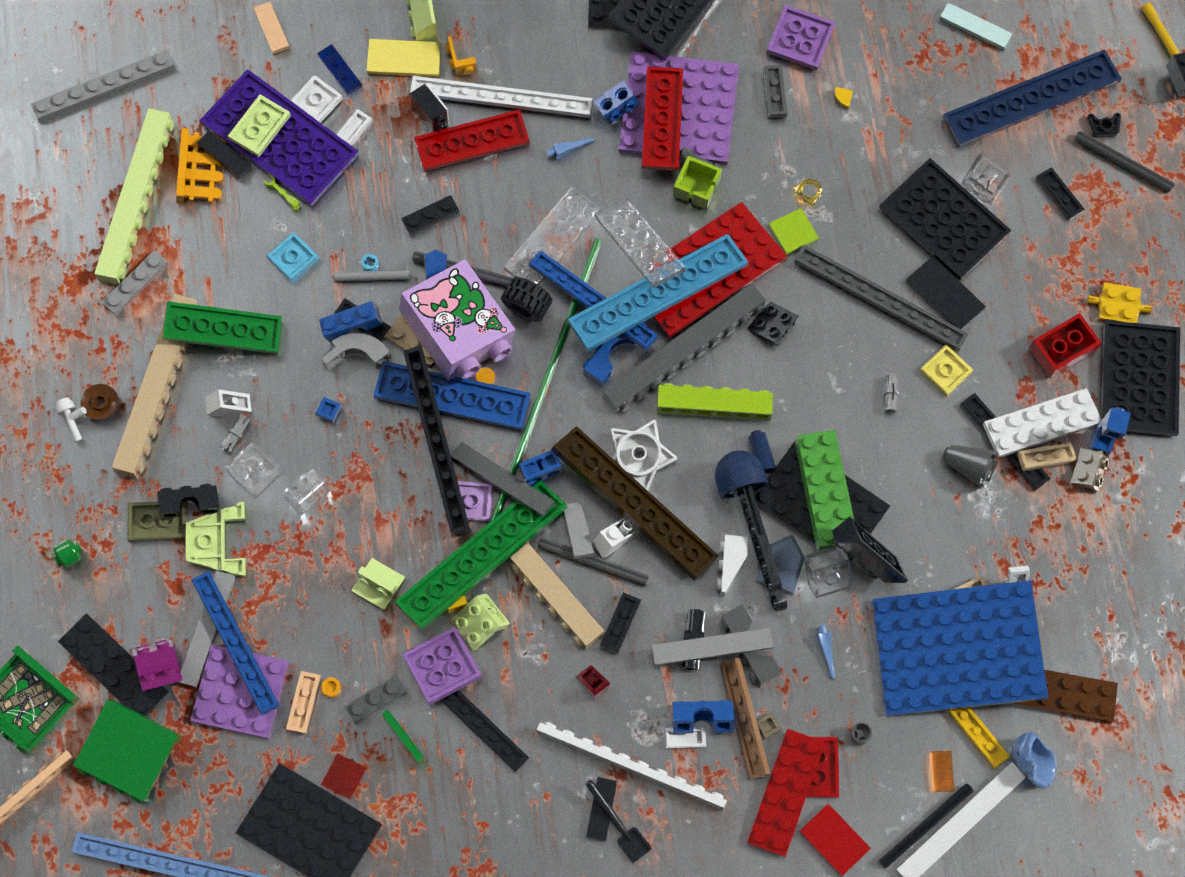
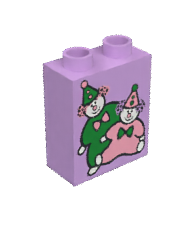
[399,259,516,381]

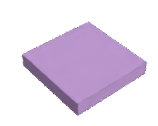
[458,481,493,522]

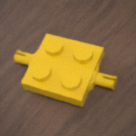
[1087,282,1152,323]

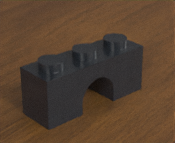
[156,484,219,519]

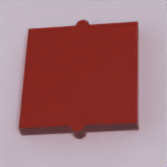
[321,753,367,800]

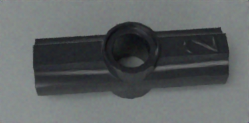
[682,609,705,671]

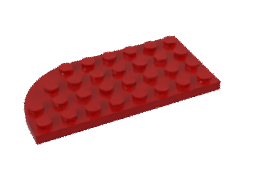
[649,202,787,338]

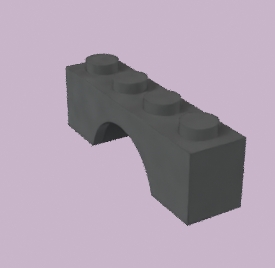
[720,604,782,688]

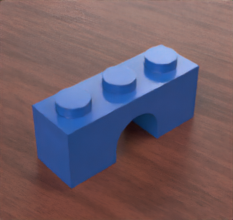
[319,301,383,343]
[672,700,734,734]

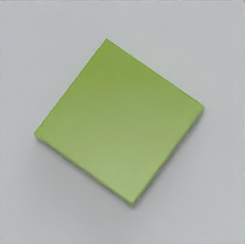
[768,208,819,255]

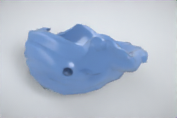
[1012,732,1057,789]

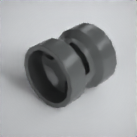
[849,722,872,745]

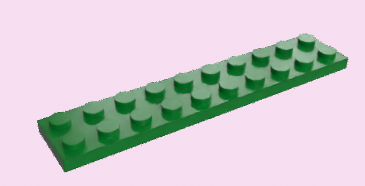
[395,480,567,631]

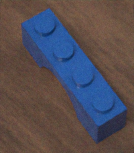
[583,322,647,388]
[1089,407,1131,457]

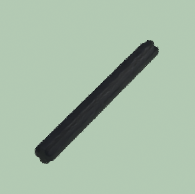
[879,784,974,868]

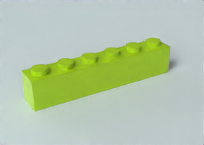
[657,383,773,421]

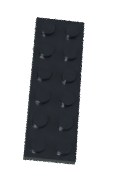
[58,613,171,717]

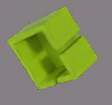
[673,156,722,209]

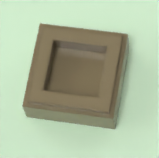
[757,712,782,740]

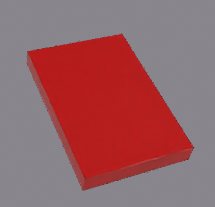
[807,737,840,798]
[799,803,871,877]

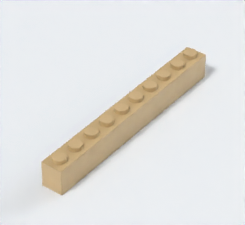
[112,294,198,479]

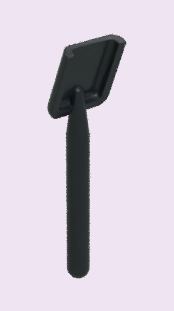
[586,780,652,863]

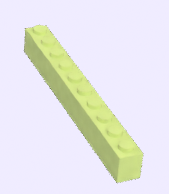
[94,108,174,285]

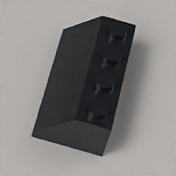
[832,516,908,583]

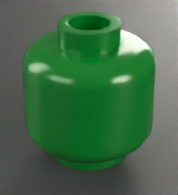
[52,539,82,568]

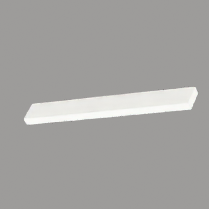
[896,762,1026,877]

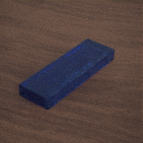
[317,44,362,96]

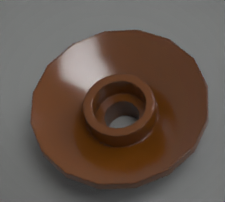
[80,384,119,420]

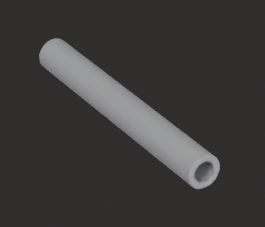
[334,270,409,282]

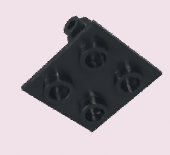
[747,301,799,347]

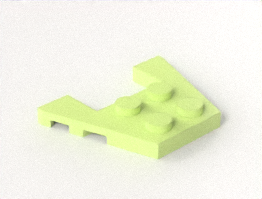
[186,502,246,577]

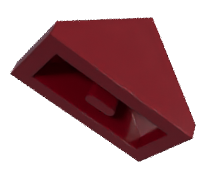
[576,665,610,701]

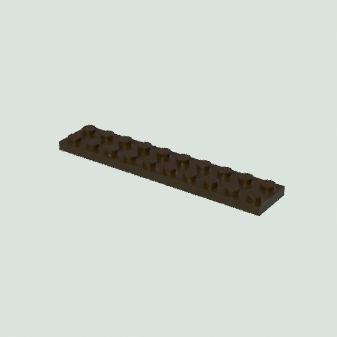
[551,426,719,581]

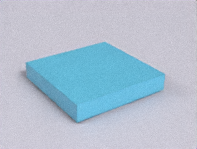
[266,232,319,283]

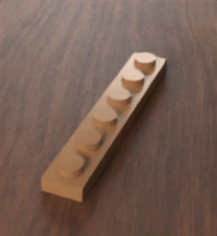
[720,658,770,780]

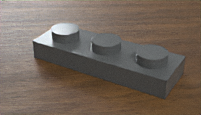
[763,65,787,118]
[344,675,407,725]

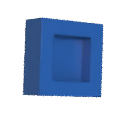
[315,397,342,423]

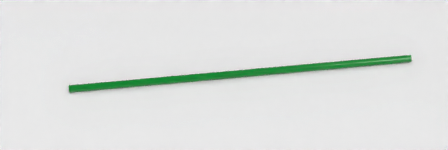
[489,238,602,523]

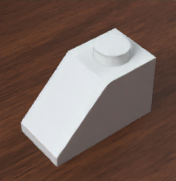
[205,389,252,417]

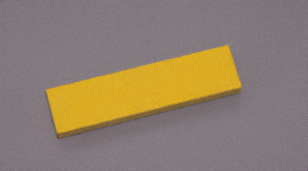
[946,708,1011,770]

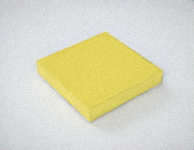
[919,345,973,397]

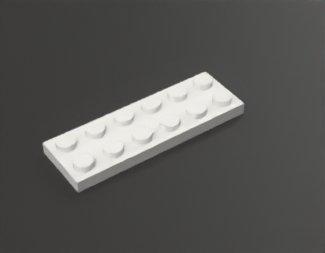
[982,388,1102,458]

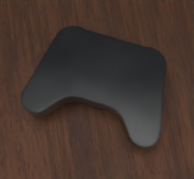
[1086,113,1121,137]

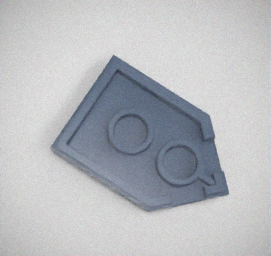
[756,534,805,594]

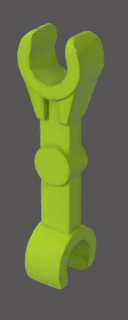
[263,175,301,211]

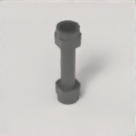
[679,147,723,169]

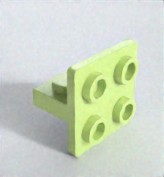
[352,558,405,610]

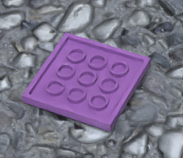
[190,644,289,739]

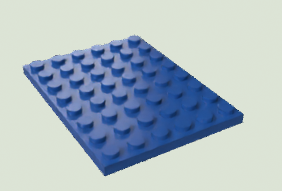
[873,580,1048,717]

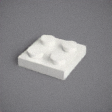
[291,75,343,123]

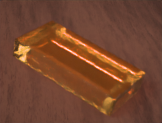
[930,751,955,792]

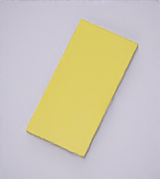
[366,39,442,77]

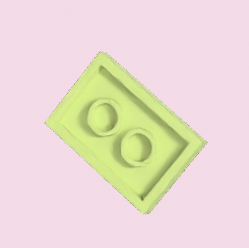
[228,94,291,157]

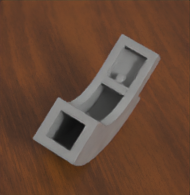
[321,333,391,370]

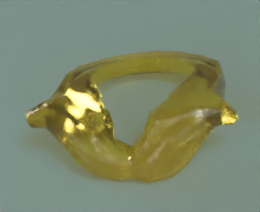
[793,178,822,206]

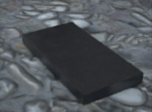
[906,256,986,330]

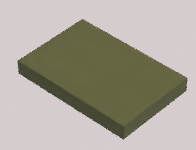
[127,501,188,542]

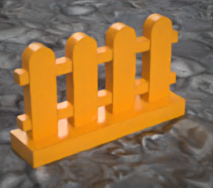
[176,128,226,203]

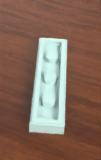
[939,3,1012,51]

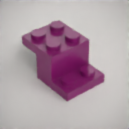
[132,638,183,691]

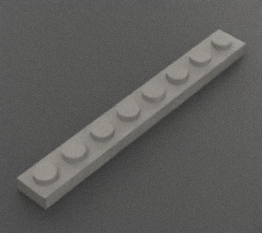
[31,50,175,122]

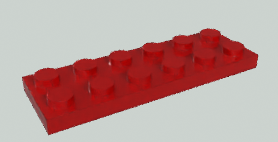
[642,66,683,171]
[414,109,530,172]
[747,728,826,858]

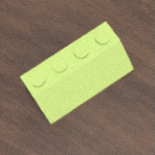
[406,0,438,42]

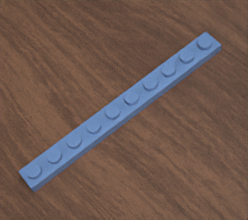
[71,832,270,877]

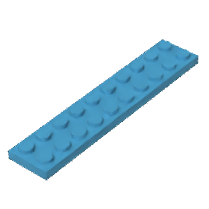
[568,234,748,352]

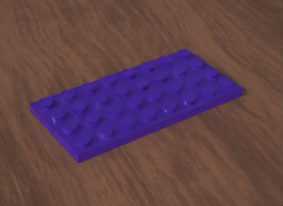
[199,69,359,207]

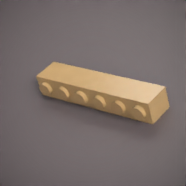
[510,543,604,650]

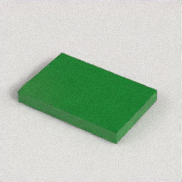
[382,710,426,768]

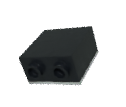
[410,83,450,132]

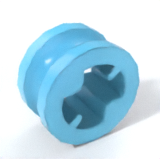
[361,254,379,271]

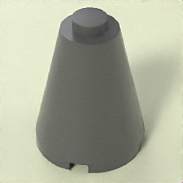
[943,445,999,488]

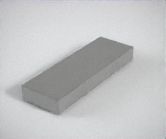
[563,502,594,559]

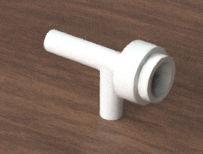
[55,398,87,442]

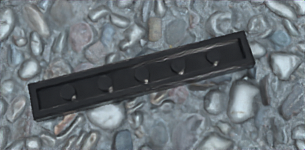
[959,393,1051,492]
[440,690,530,773]

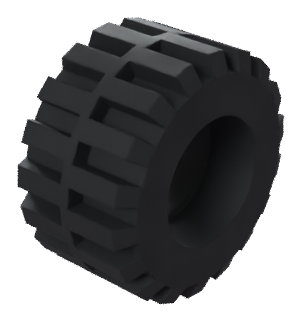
[501,277,553,322]

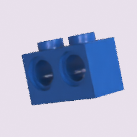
[594,80,640,124]
[519,451,562,486]

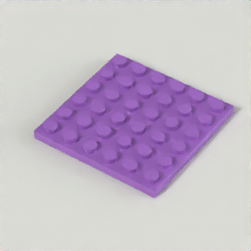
[619,52,739,165]

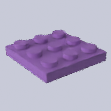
[766,5,836,70]
[402,626,482,706]

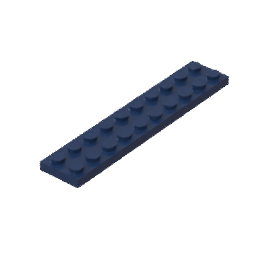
[943,49,1122,147]

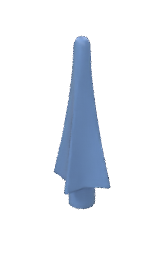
[546,138,594,160]
[816,625,835,679]

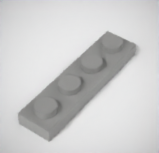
[102,250,169,316]

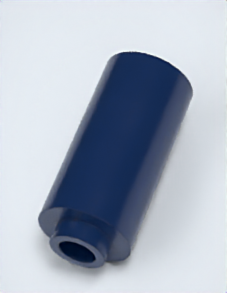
[748,430,776,474]

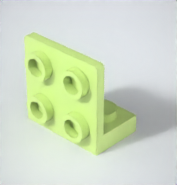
[451,593,510,651]

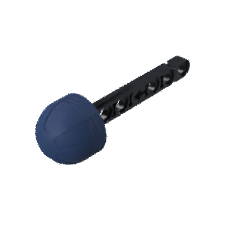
[715,450,787,612]

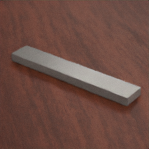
[178,570,236,688]
[652,628,773,666]

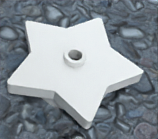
[611,420,677,491]

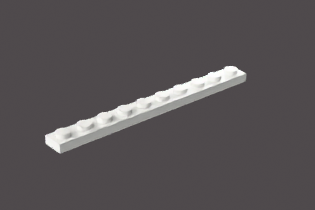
[410,76,593,118]
[537,722,727,811]

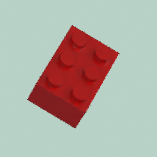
[1029,313,1102,378]

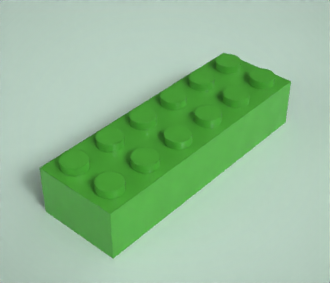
[795,430,854,553]

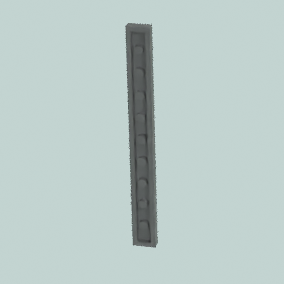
[794,245,968,352]

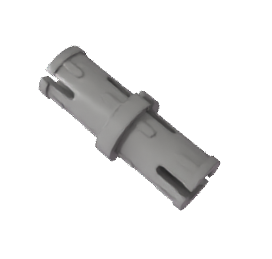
[884,373,899,413]
[220,414,250,453]

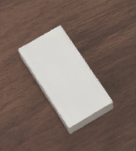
[336,109,372,146]
[665,727,706,749]

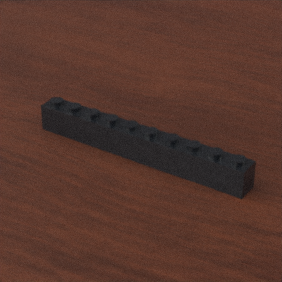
[403,346,471,538]

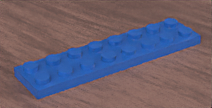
[373,361,531,430]

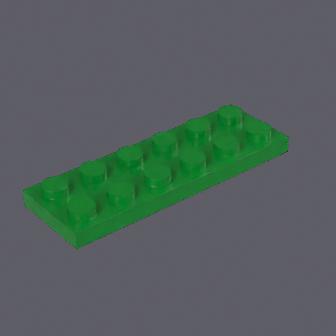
[162,301,282,354]

